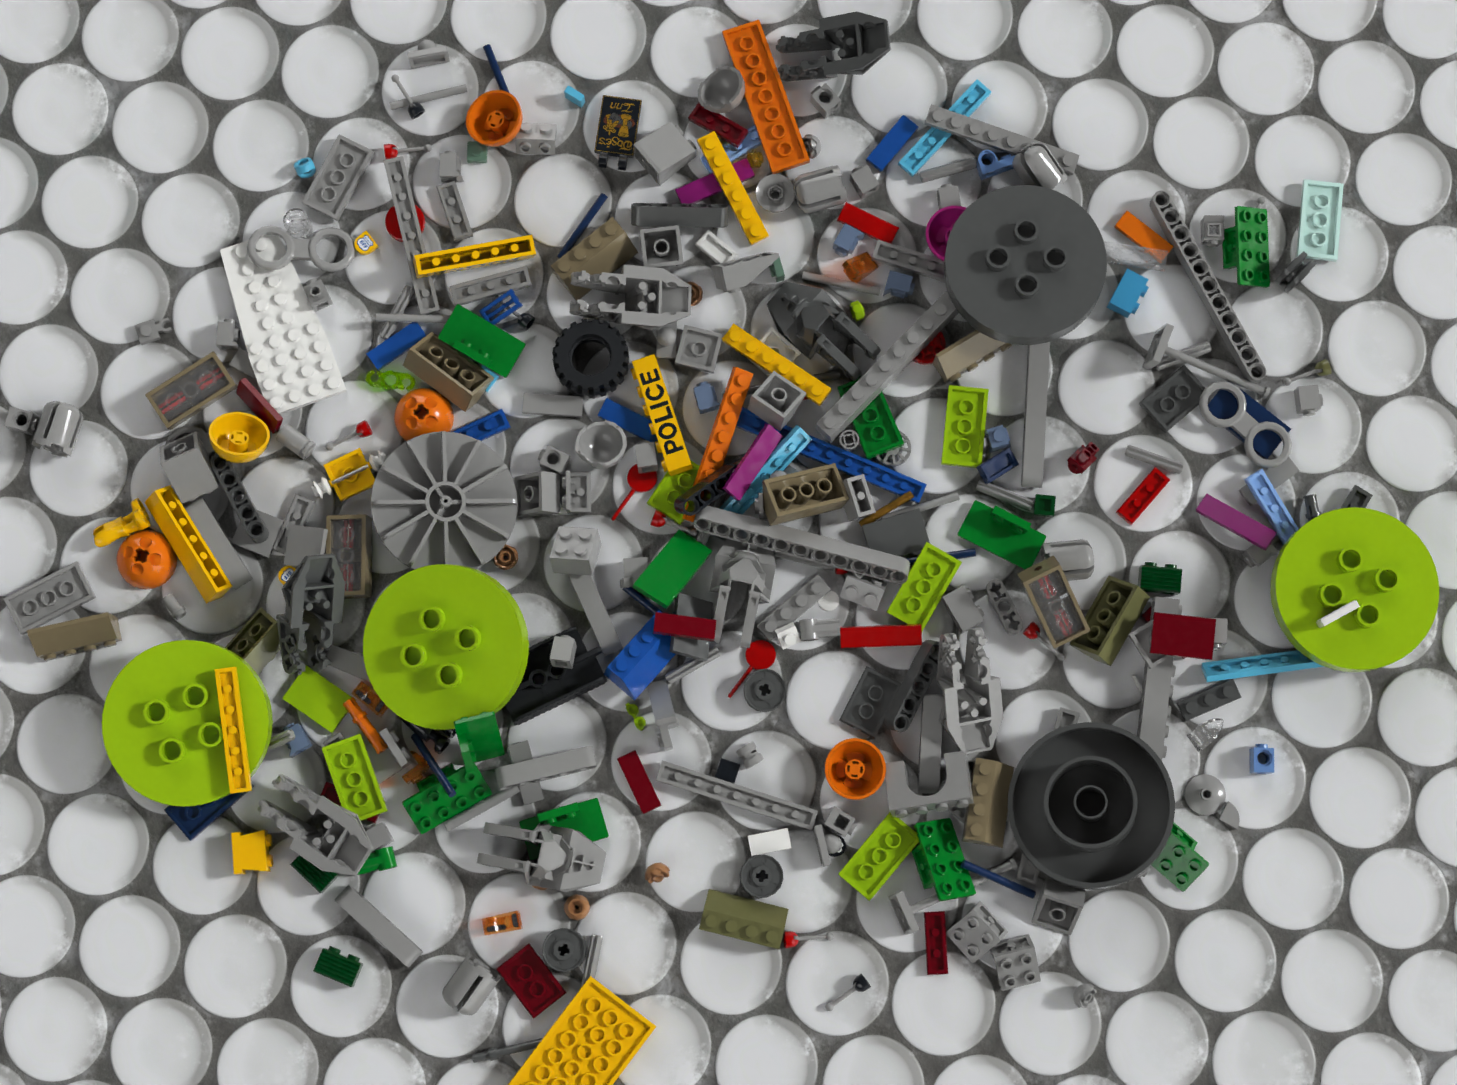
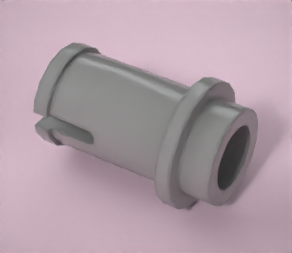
[161,594,186,620]

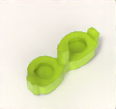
[625,703,646,731]

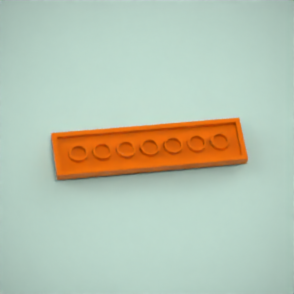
[722,20,810,174]

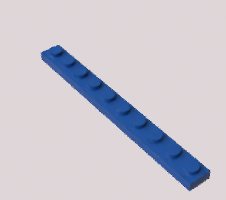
[736,407,927,504]

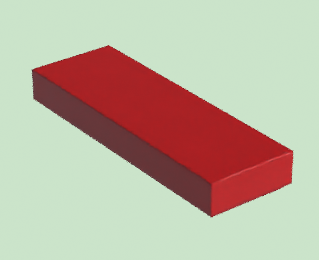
[837,202,899,244]
[1116,467,1170,525]

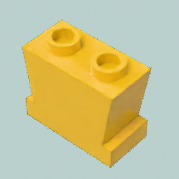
[231,830,273,875]

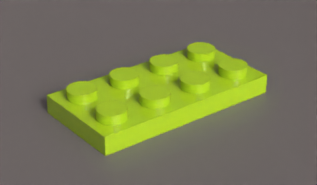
[941,385,989,468]
[886,542,962,631]
[322,734,388,821]
[838,812,919,901]

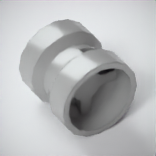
[839,430,859,452]
[736,742,764,769]

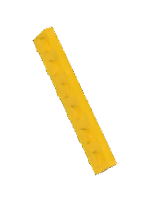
[697,131,769,246]
[722,323,832,406]
[215,667,252,794]

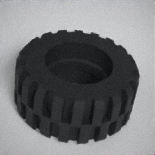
[552,318,629,398]

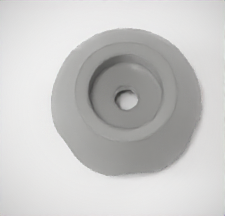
[802,134,821,159]
[1073,984,1097,1008]

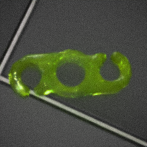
[365,370,416,391]

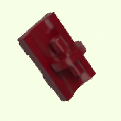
[1067,442,1099,474]

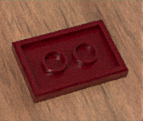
[1150,612,1216,660]
[496,943,567,1019]

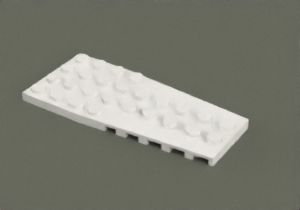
[220,234,347,415]

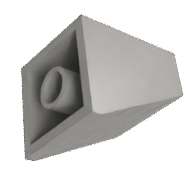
[634,121,696,186]
[159,431,219,503]

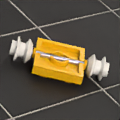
[311,448,387,502]

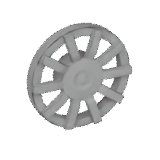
[876,431,911,467]

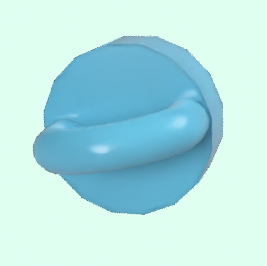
[294,157,316,178]

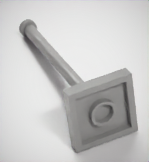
[1142,323,1270,399]
[888,858,1018,935]

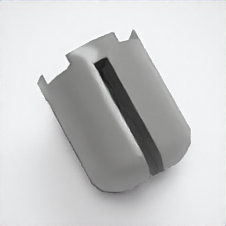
[1012,142,1068,189]
[793,165,848,214]
[31,401,84,457]
[1041,539,1094,581]
[442,954,501,1015]

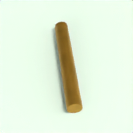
[859,491,914,526]

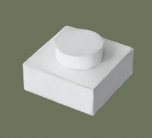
[775,622,801,650]

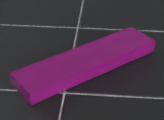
[675,158,755,204]
[722,424,783,501]
[1196,494,1277,551]

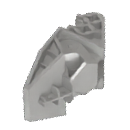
[569,265,692,331]
[710,539,777,648]
[936,627,1003,755]
[258,774,373,875]
[477,822,606,892]

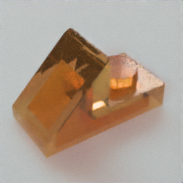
[842,252,879,283]

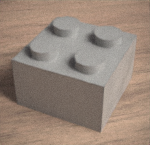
[549,526,601,576]

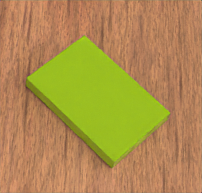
[647,460,700,525]
[282,665,356,734]

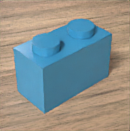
[1107,268,1149,318]

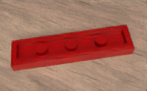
[840,624,922,648]

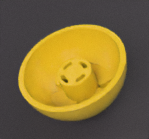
[209,412,270,463]

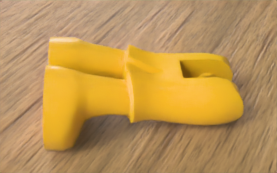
[93,498,151,547]

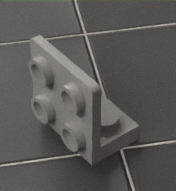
[946,901,1008,963]
[990,934,1041,991]

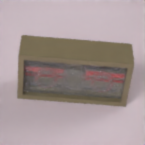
[145,351,238,430]
[326,514,372,599]
[1017,555,1091,649]

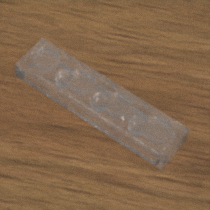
[1104,241,1168,272]

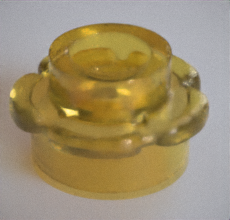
[747,149,764,168]

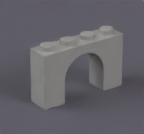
[885,750,974,818]

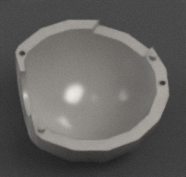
[698,66,745,113]
[575,420,627,469]

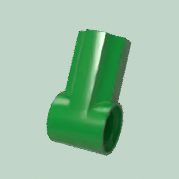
[357,846,397,875]

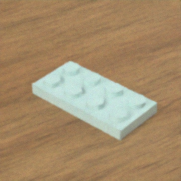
[1296,179,1344,262]

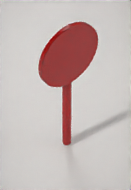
[611,464,657,521]
[728,640,776,698]

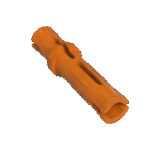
[343,697,388,754]

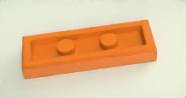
[1114,211,1174,263]

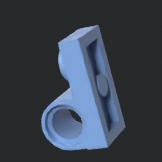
[976,150,1016,180]

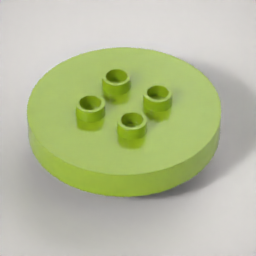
[1270,507,1439,672]
[363,564,529,730]
[102,640,273,807]

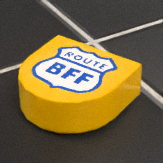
[354,231,379,255]
[278,566,296,585]

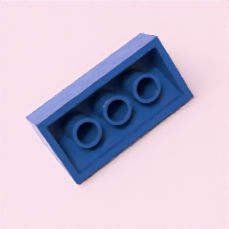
[604,610,676,701]

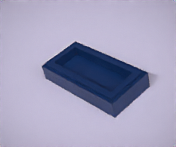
[976,447,1019,484]

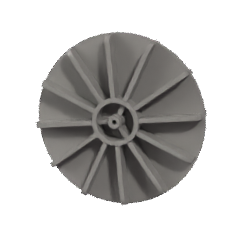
[371,431,518,570]

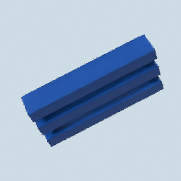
[479,289,523,325]

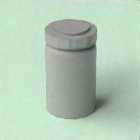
[276,424,316,460]

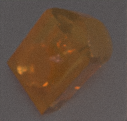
[402,751,430,785]

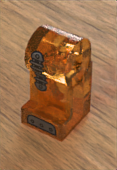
[351,681,388,718]
[482,911,523,935]

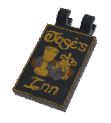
[594,95,642,171]

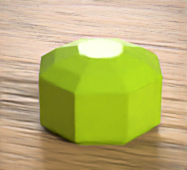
[849,300,865,322]

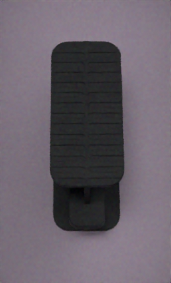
[505,627,607,725]

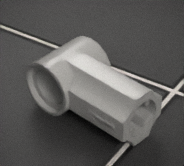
[799,618,840,641]

